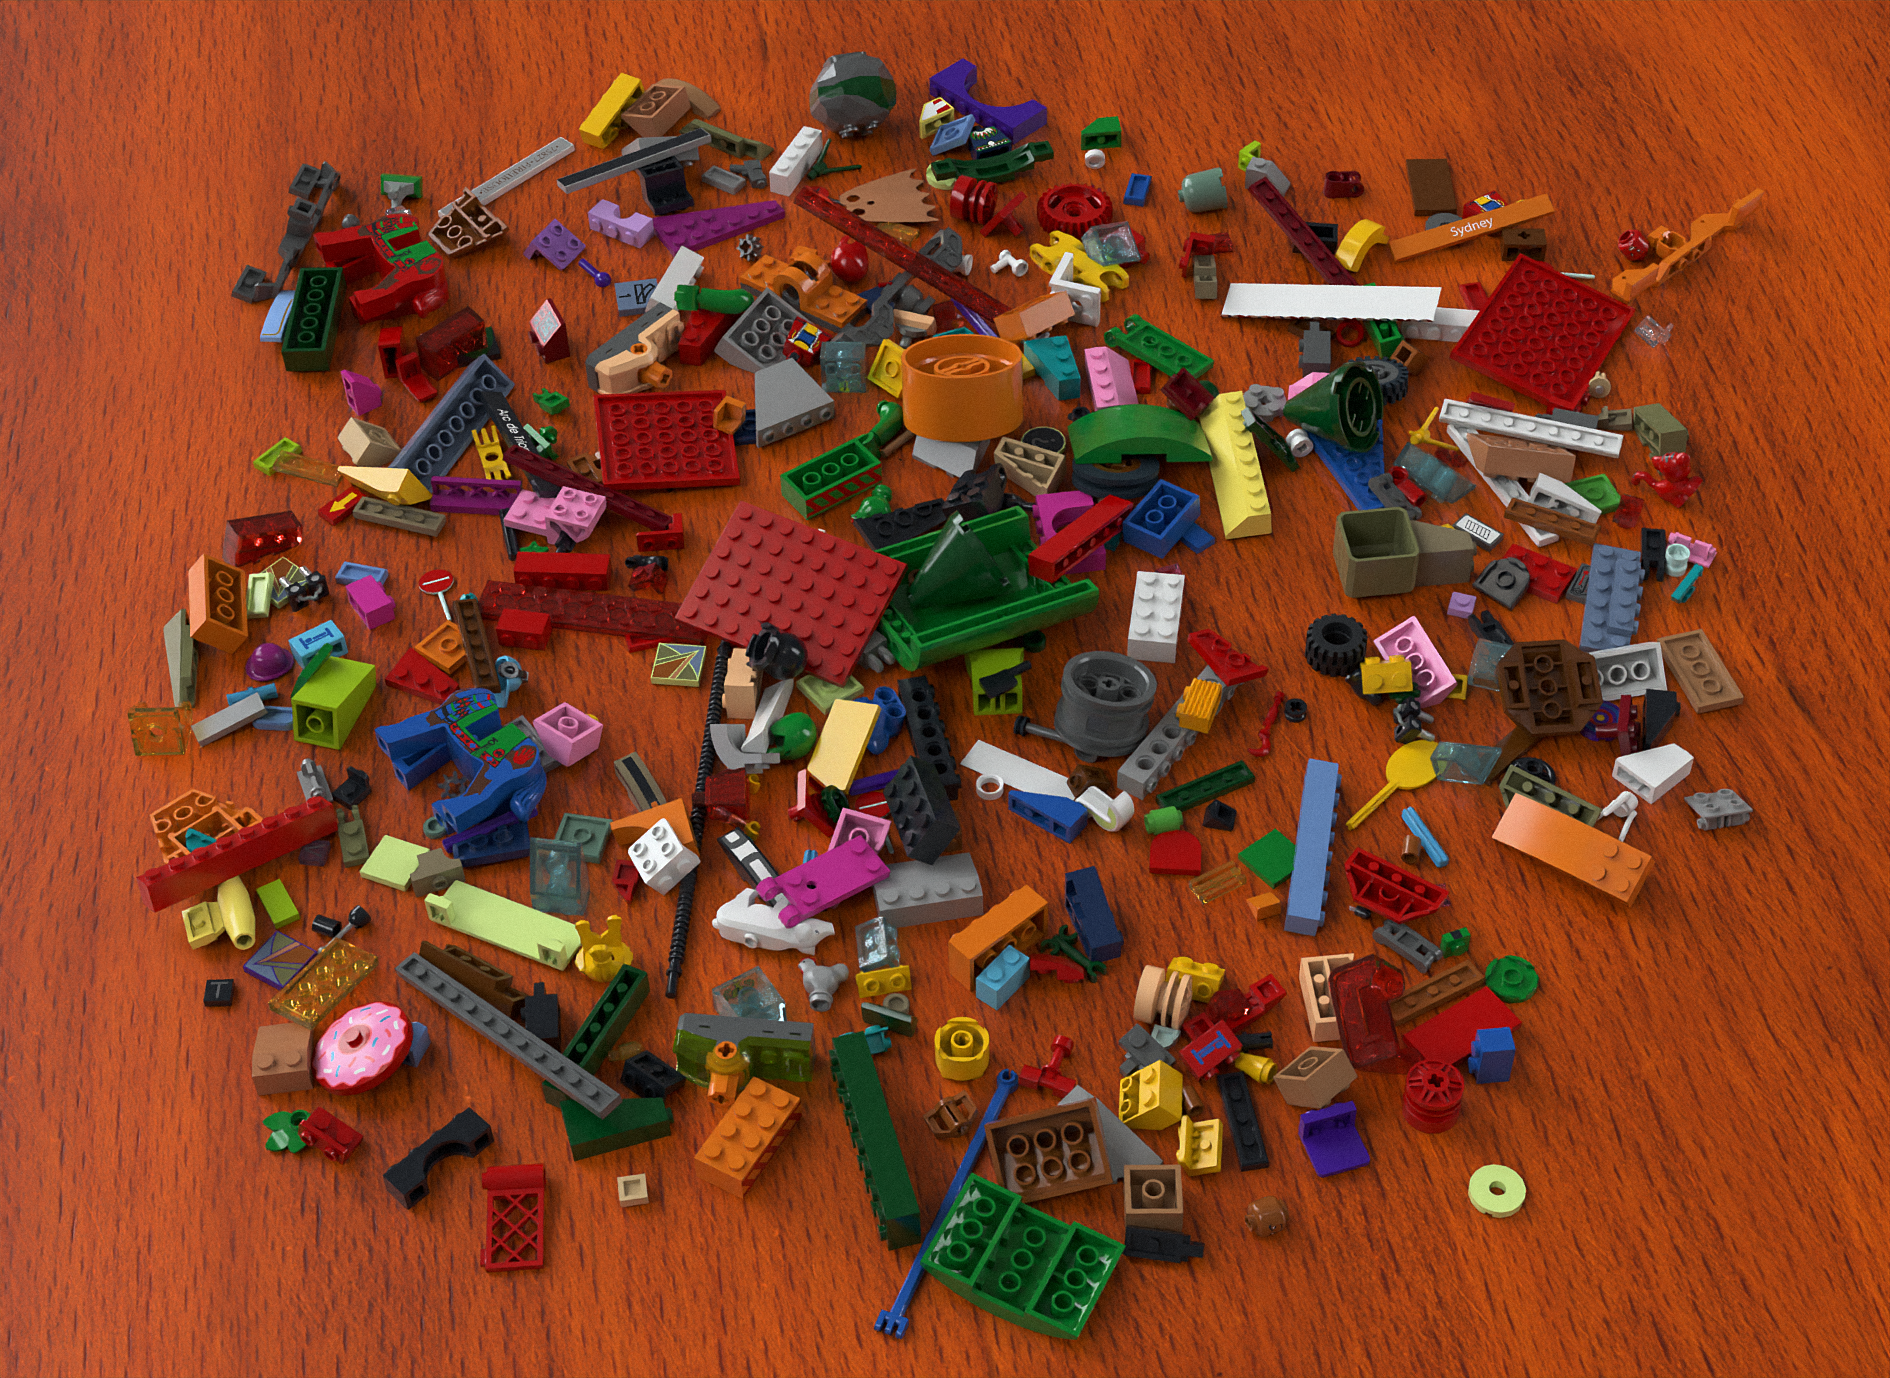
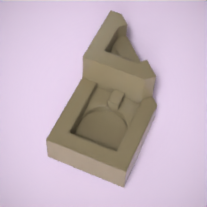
[1597,406,1633,431]

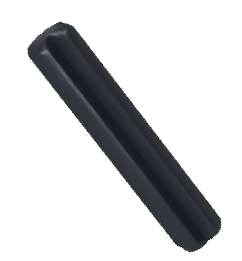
[499,508,520,561]

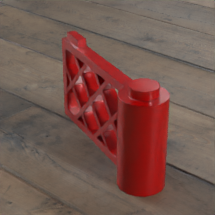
[480,1163,546,1273]

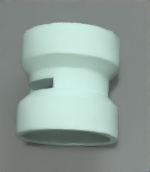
[1664,544,1690,577]

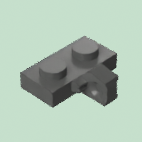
[1118,1023,1176,1078]

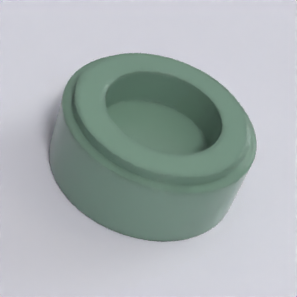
[423,817,447,839]

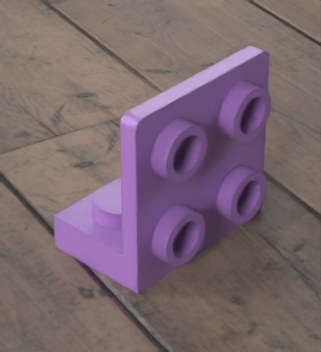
[523,219,586,271]

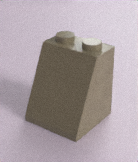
[1410,520,1477,587]

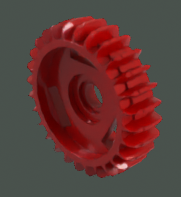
[1037,182,1113,241]

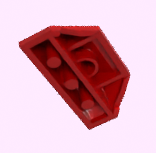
[1344,847,1449,924]

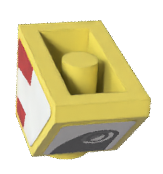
[919,97,954,139]

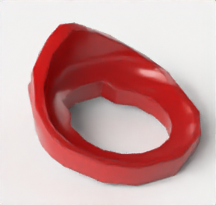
[1336,320,1364,347]

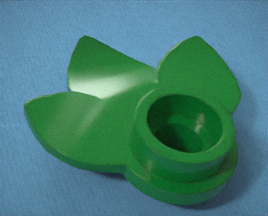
[263,1110,311,1154]

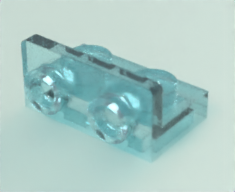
[855,915,901,973]

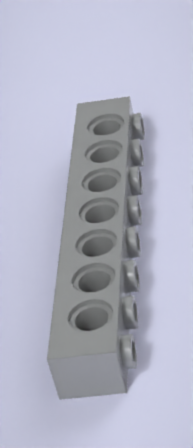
[1117,665,1244,800]

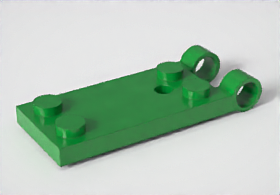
[1104,314,1214,379]

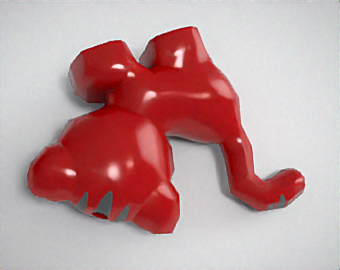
[1631,452,1703,509]

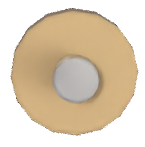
[1589,371,1611,398]

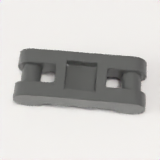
[1368,473,1422,521]
[1372,918,1443,973]

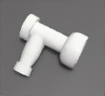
[990,250,1028,277]

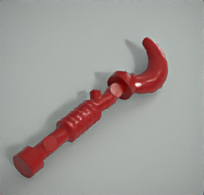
[1247,691,1285,757]

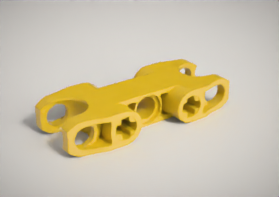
[1030,231,1129,302]

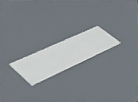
[960,740,1075,800]

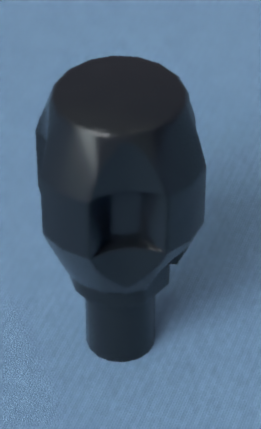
[999,492,1036,512]

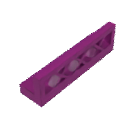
[430,476,523,515]

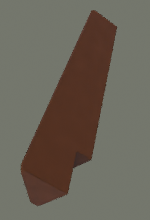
[419,941,529,1021]

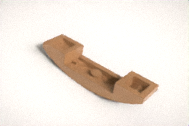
[656,78,721,120]

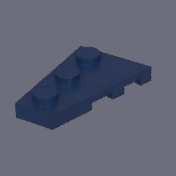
[452,819,532,868]

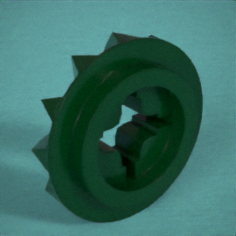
[821,785,850,823]

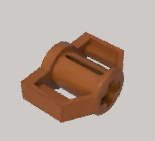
[922,1090,979,1139]

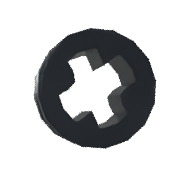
[1284,698,1307,723]

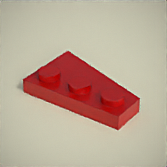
[1187,628,1269,687]
[385,647,460,705]

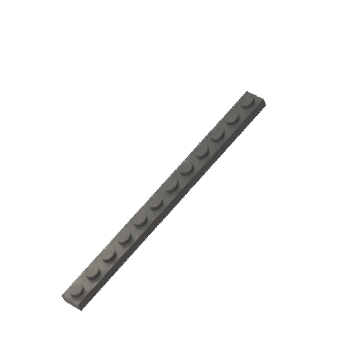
[394,952,623,1120]

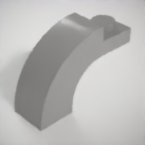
[710,724,780,774]

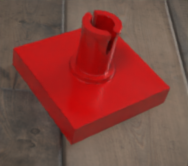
[979,191,1027,238]
[788,769,836,837]

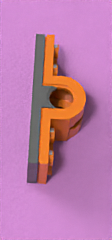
[740,252,868,334]

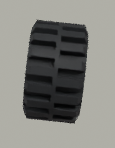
[1305,613,1368,677]

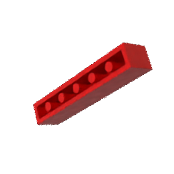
[1028,494,1133,583]

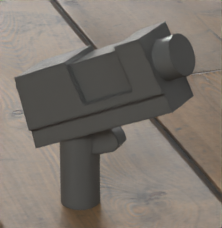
[730,159,767,189]

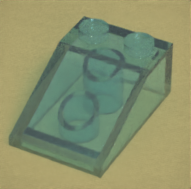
[530,837,591,916]

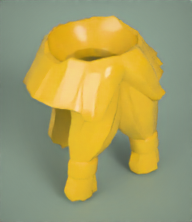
[574,915,633,983]

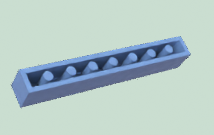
[1284,758,1342,936]

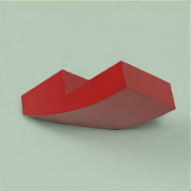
[611,859,641,904]

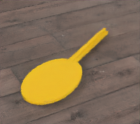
[1346,740,1446,830]

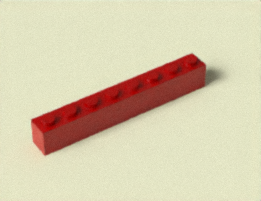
[136,796,338,913]

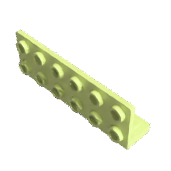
[424,880,582,971]

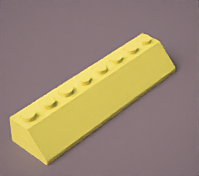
[1199,391,1272,539]

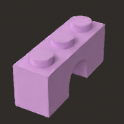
[588,199,655,248]

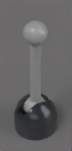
[318,905,371,957]

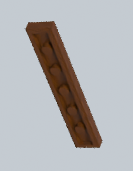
[453,599,501,694]

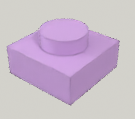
[1447,592,1476,619]

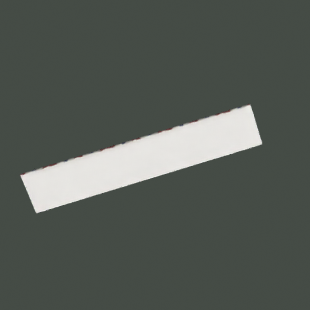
[1220,283,1442,322]

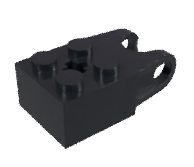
[941,463,1007,523]

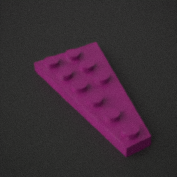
[652,200,785,257]

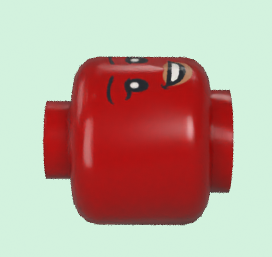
[1618,229,1650,261]

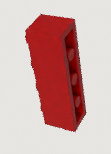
[513,552,612,591]

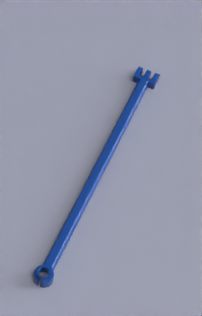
[874,1069,1018,1339]

